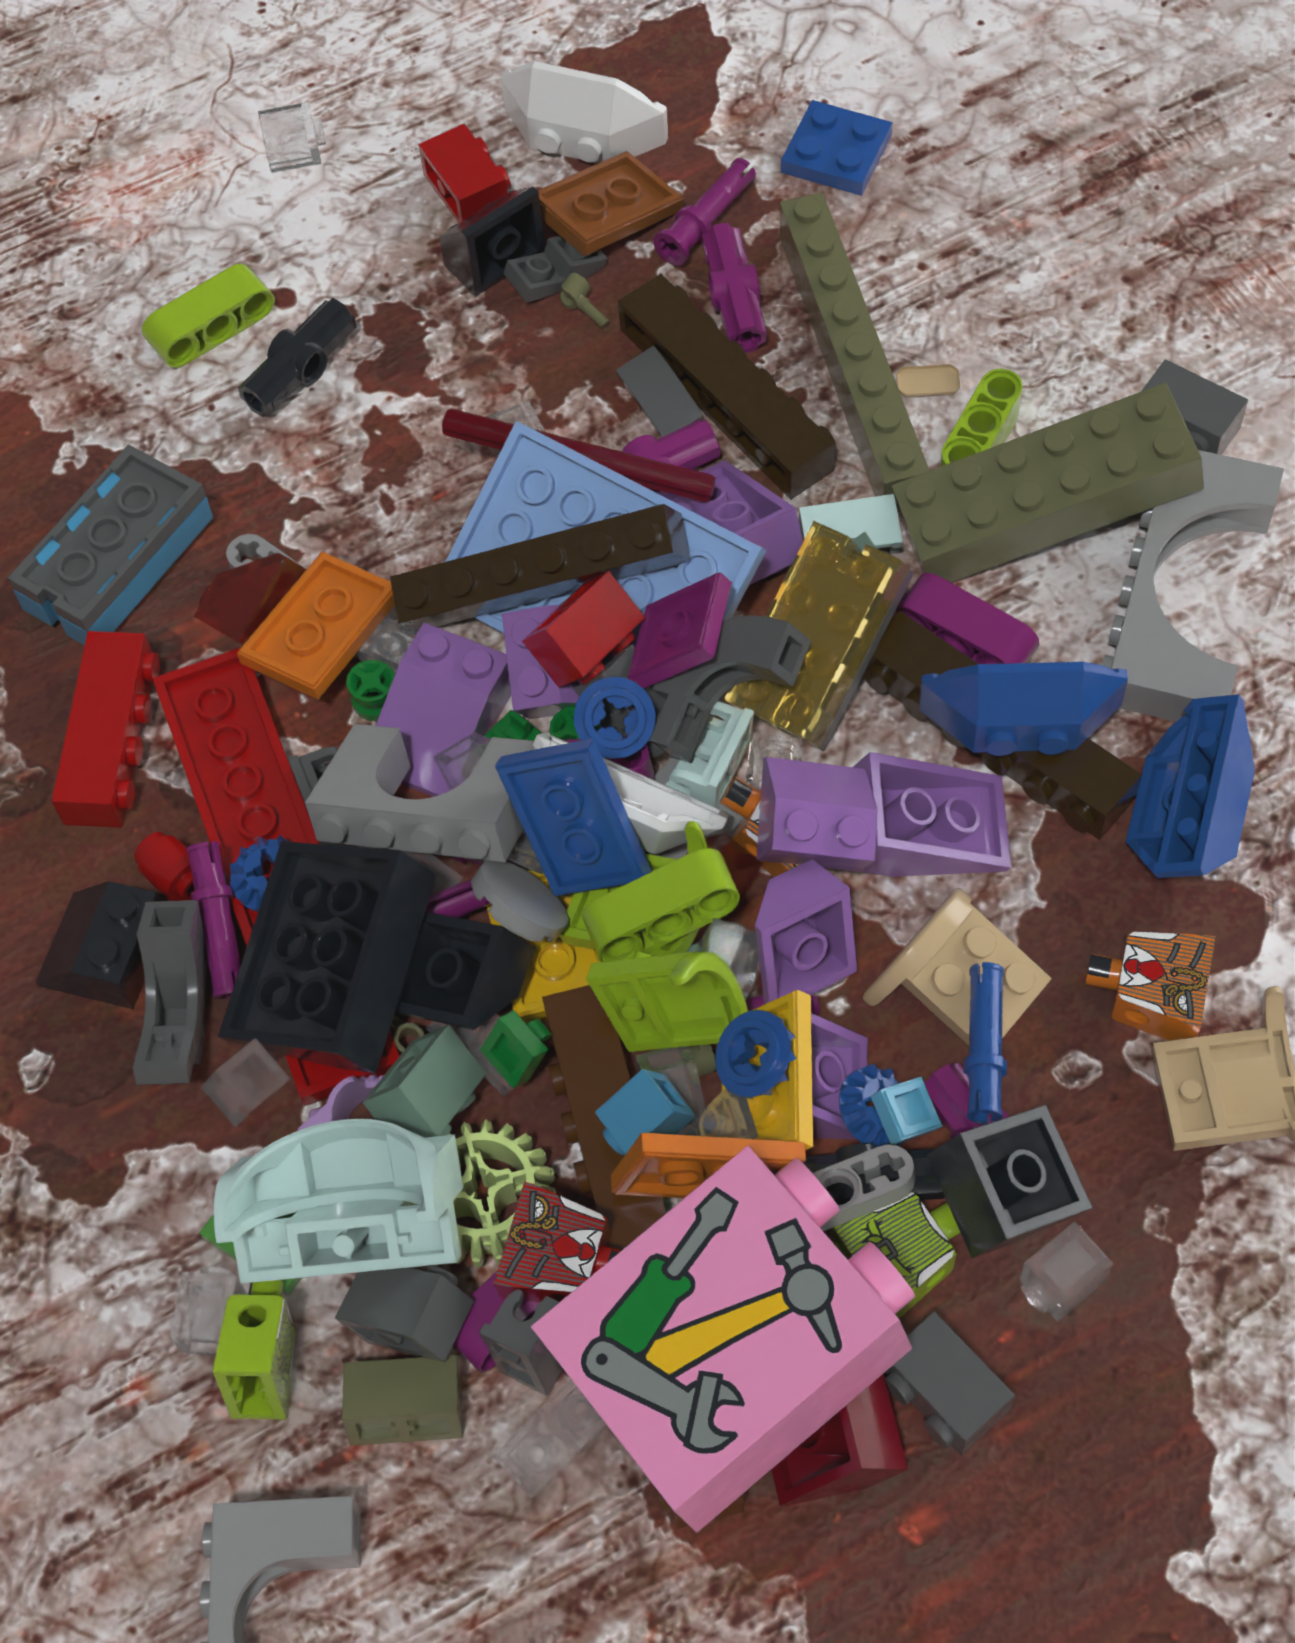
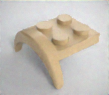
[863,888,1052,1045]
[1151,986,1295,1151]

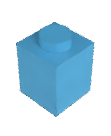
[595,1069,696,1156]

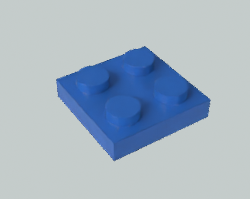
[781,100,893,196]

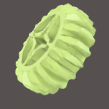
[412,1119,556,1269]

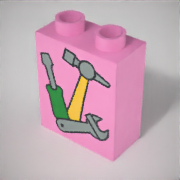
[531,1146,916,1533]

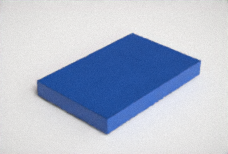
[495,738,652,896]

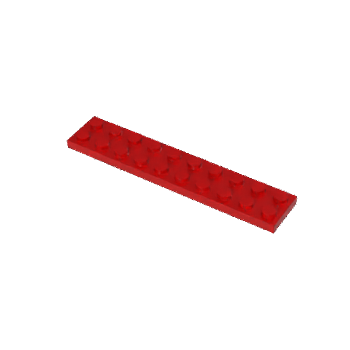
[152,647,400,1106]

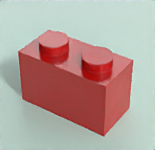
[418,123,511,223]
[522,570,645,688]

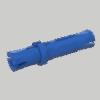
[963,962,1007,1125]

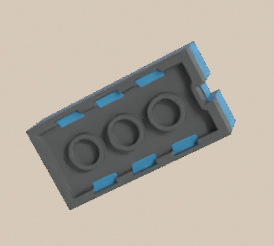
[8,444,213,646]

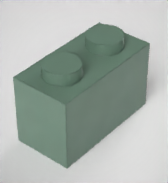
[362,1024,486,1138]

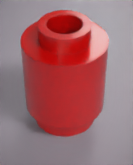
[134,832,195,901]

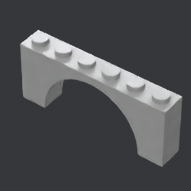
[1102,450,1284,722]

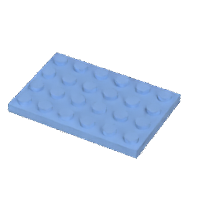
[445,421,767,653]

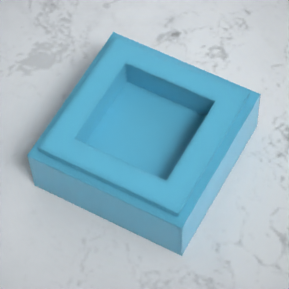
[870,1077,943,1145]

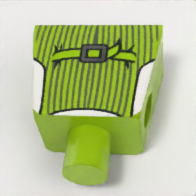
[829,1191,960,1318]
[213,1280,295,1420]

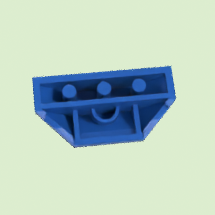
[919,662,1128,756]
[1126,694,1255,878]

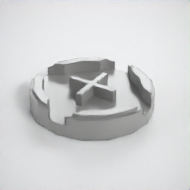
[471,860,569,942]

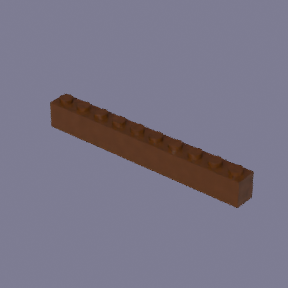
[536,985,744,1529]

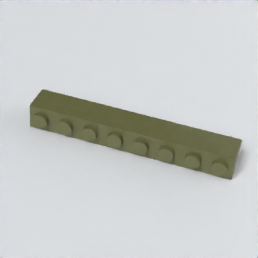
[780,192,930,513]

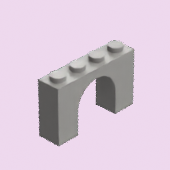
[305,724,535,862]
[200,1496,361,1643]

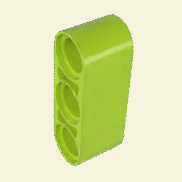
[141,264,275,368]
[940,368,1023,467]
[582,848,740,962]

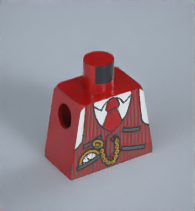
[493,1181,622,1302]

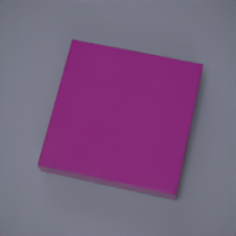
[627,572,732,689]

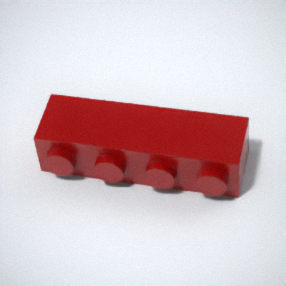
[51,631,160,828]

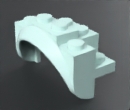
[214,1119,463,1284]

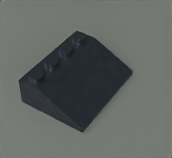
[218,841,437,1074]

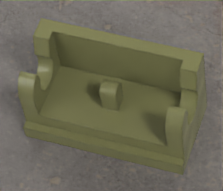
[342,1355,463,1446]

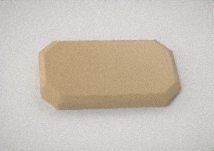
[896,364,960,397]

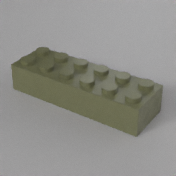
[891,382,1204,582]

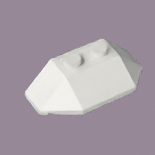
[501,61,668,163]
[533,732,731,855]

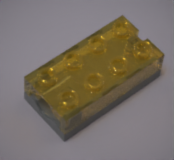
[724,521,914,751]

